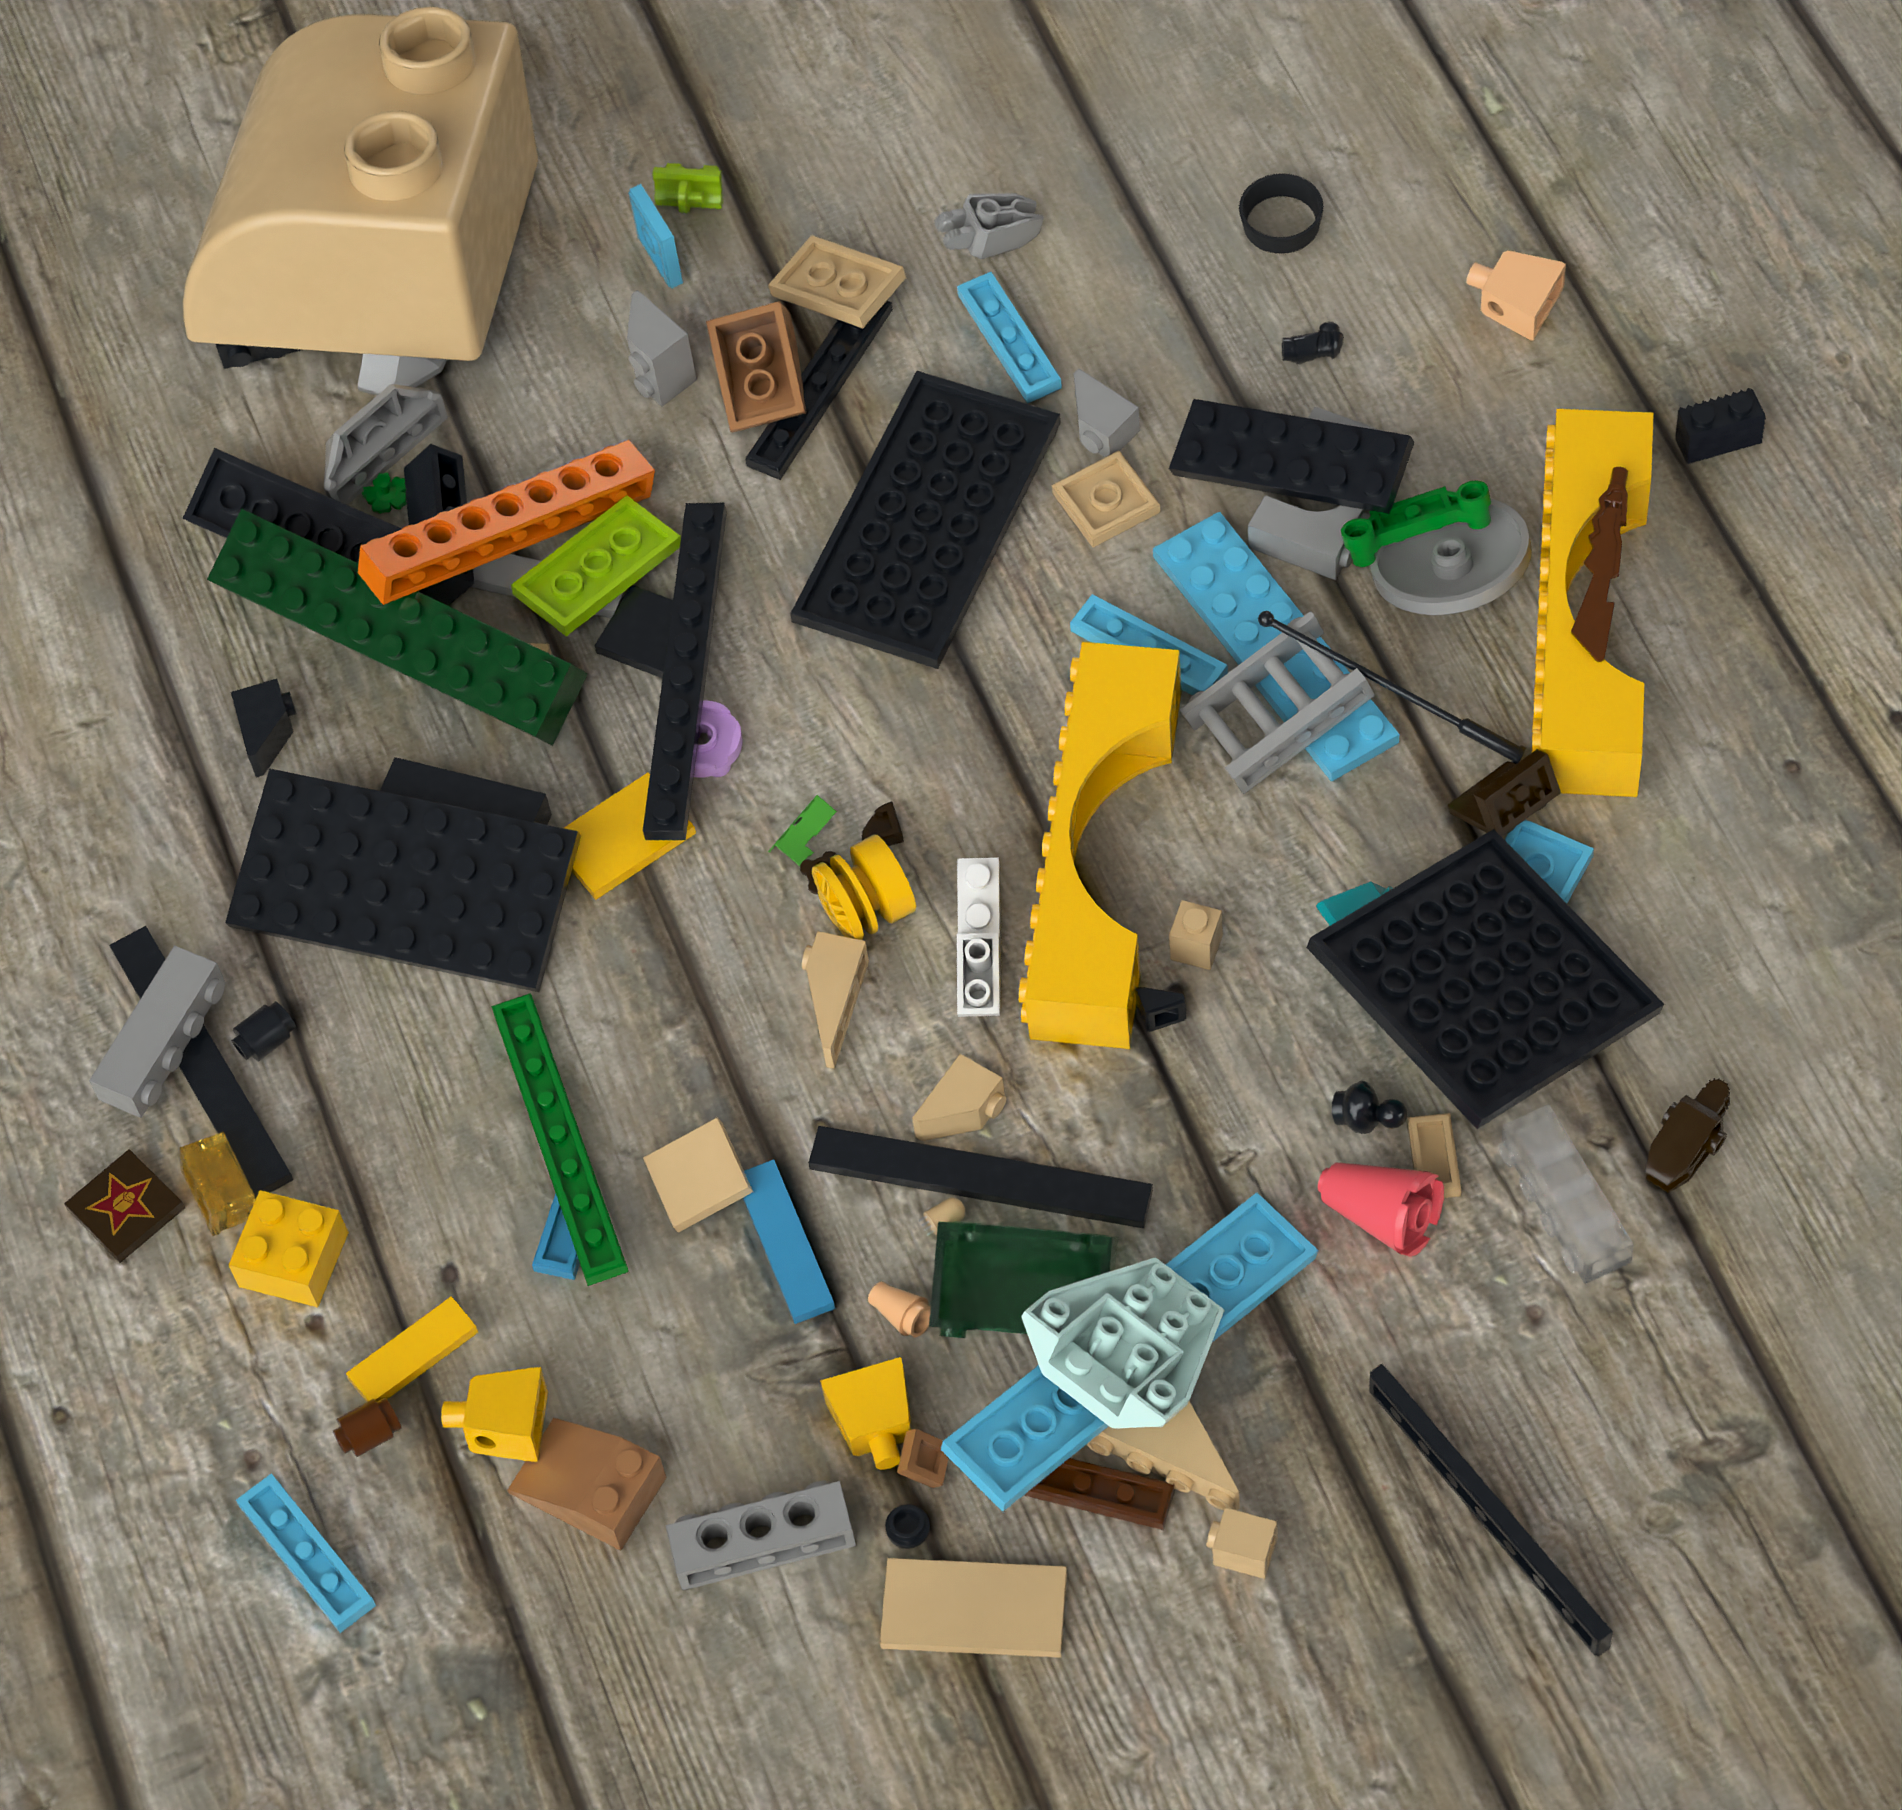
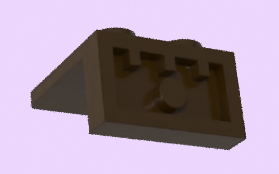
[1447,749,1561,837]

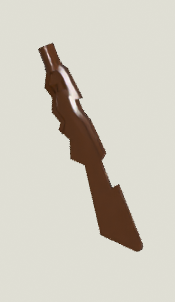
[1571,467,1628,662]

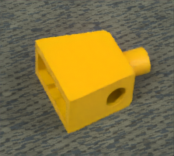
[820,1357,912,1470]
[441,1367,548,1462]

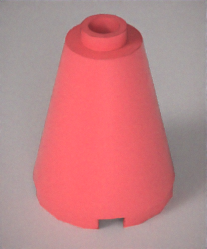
[1318,1162,1444,1257]

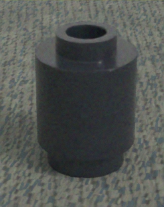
[231,1001,296,1062]

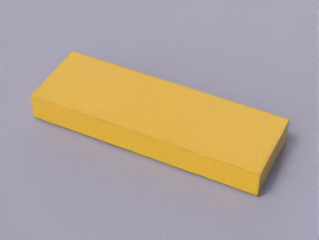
[346,1296,479,1402]

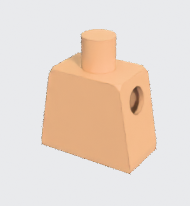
[1467,250,1566,341]

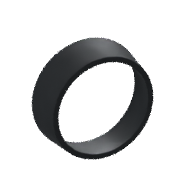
[1239,174,1323,254]

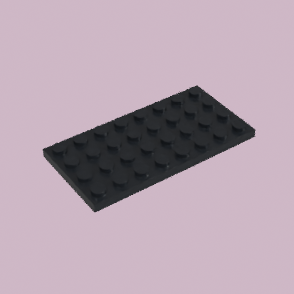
[790,370,1061,669]
[225,768,581,992]

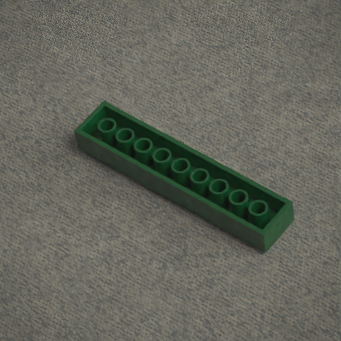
[207,509,588,746]

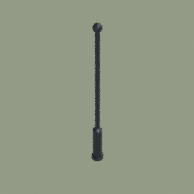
[1258,611,1527,764]

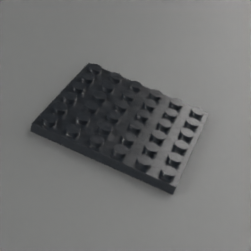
[1306,829,1664,1129]

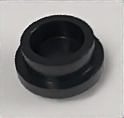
[885,1504,930,1549]

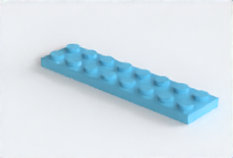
[1153,511,1400,782]

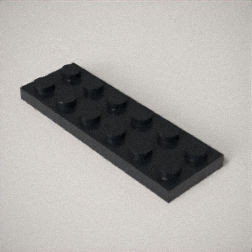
[1169,399,1414,514]
[182,448,402,564]

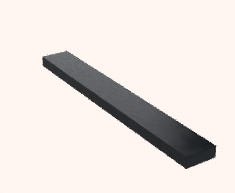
[109,926,294,1199]
[808,1125,1153,1229]
[1369,1364,1613,1657]

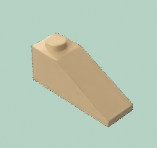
[802,931,869,1069]

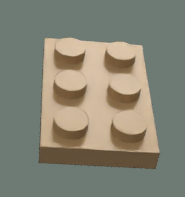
[768,235,906,328]

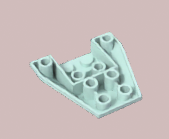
[1022,1257,1224,1429]

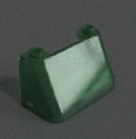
[929,1221,1118,1338]

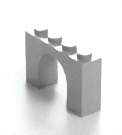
[1248,406,1382,580]

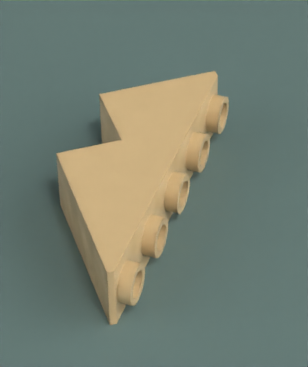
[1087,1401,1240,1511]

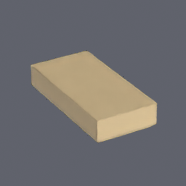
[1407,1113,1461,1198]

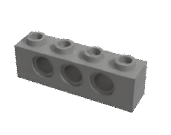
[666,1481,856,1591]

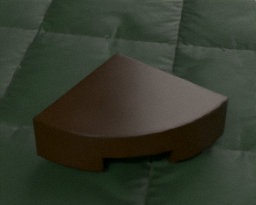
[862,801,904,846]

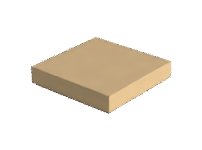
[1052,451,1160,548]
[643,1117,753,1233]

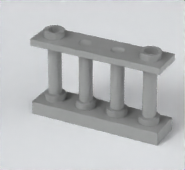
[1180,611,1375,794]

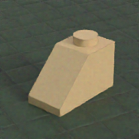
[912,1054,1006,1141]

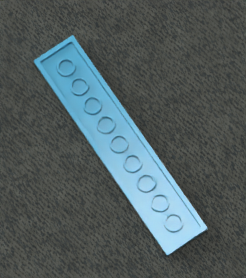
[941,1192,1318,1512]

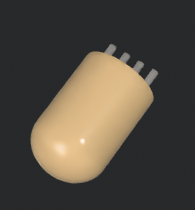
[918,1197,965,1236]

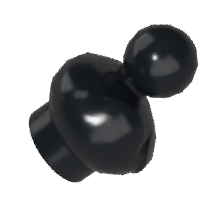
[1332,1081,1407,1134]

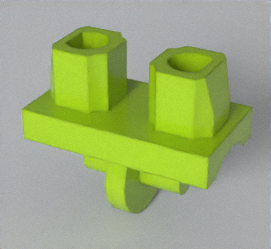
[652,163,723,213]

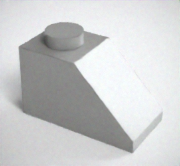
[1074,368,1140,457]

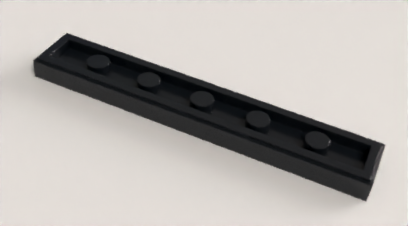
[745,301,893,480]

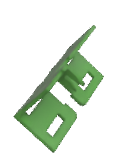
[768,795,837,867]

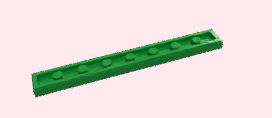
[491,993,629,1286]

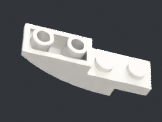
[957,857,1001,1017]

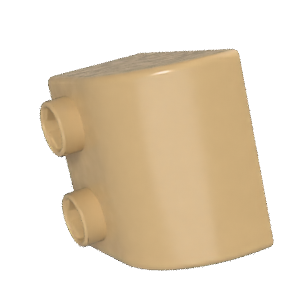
[183,7,538,361]

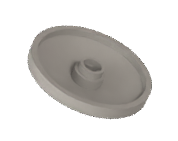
[1370,499,1532,615]

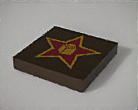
[64,1149,185,1263]

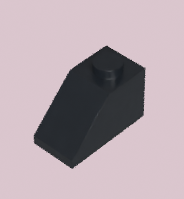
[231,679,297,778]

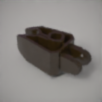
[1645,1078,1730,1193]

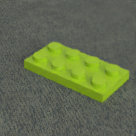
[511,495,681,637]

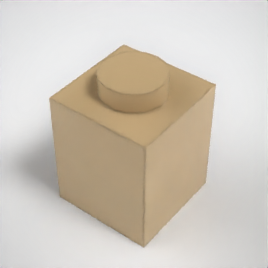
[1169,900,1223,970]
[1206,1507,1278,1579]

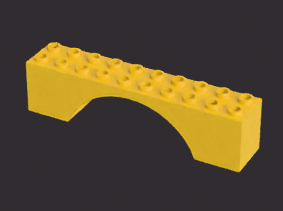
[1531,409,1653,797]
[1019,642,1182,1049]

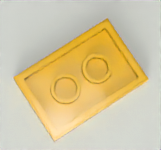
[564,772,696,900]

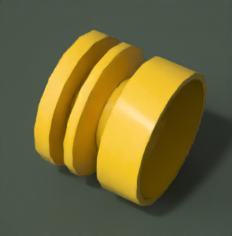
[812,835,916,940]

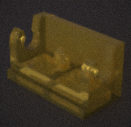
[179,1132,256,1236]

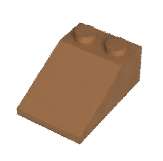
[706,301,806,433]
[508,1418,667,1551]

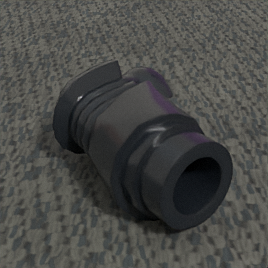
[1282,322,1344,365]

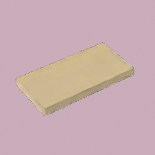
[880,1558,1067,1658]

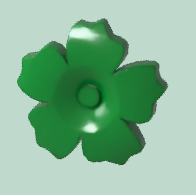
[362,472,407,514]

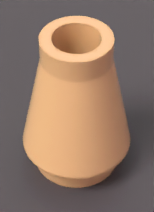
[868,1281,934,1337]

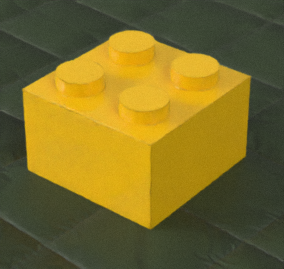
[228,1190,349,1307]

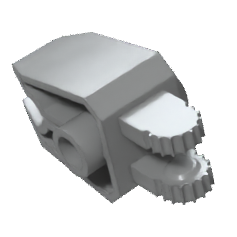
[934,193,1044,259]

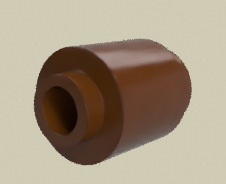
[333,1398,402,1457]

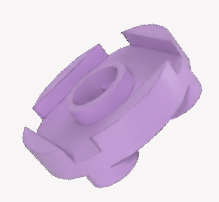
[694,700,743,778]

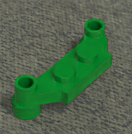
[1341,480,1491,567]

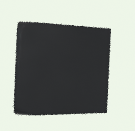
[1135,987,1186,1032]

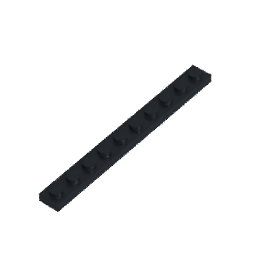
[643,503,727,840]

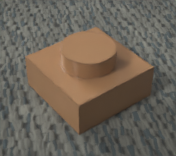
[897,1429,949,1488]

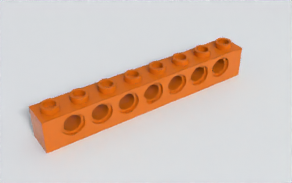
[358,440,655,605]

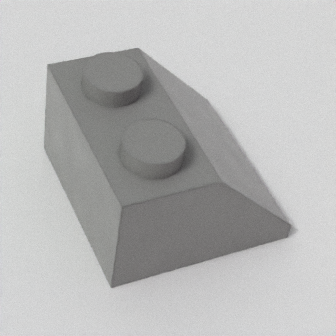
[627,290,697,406]

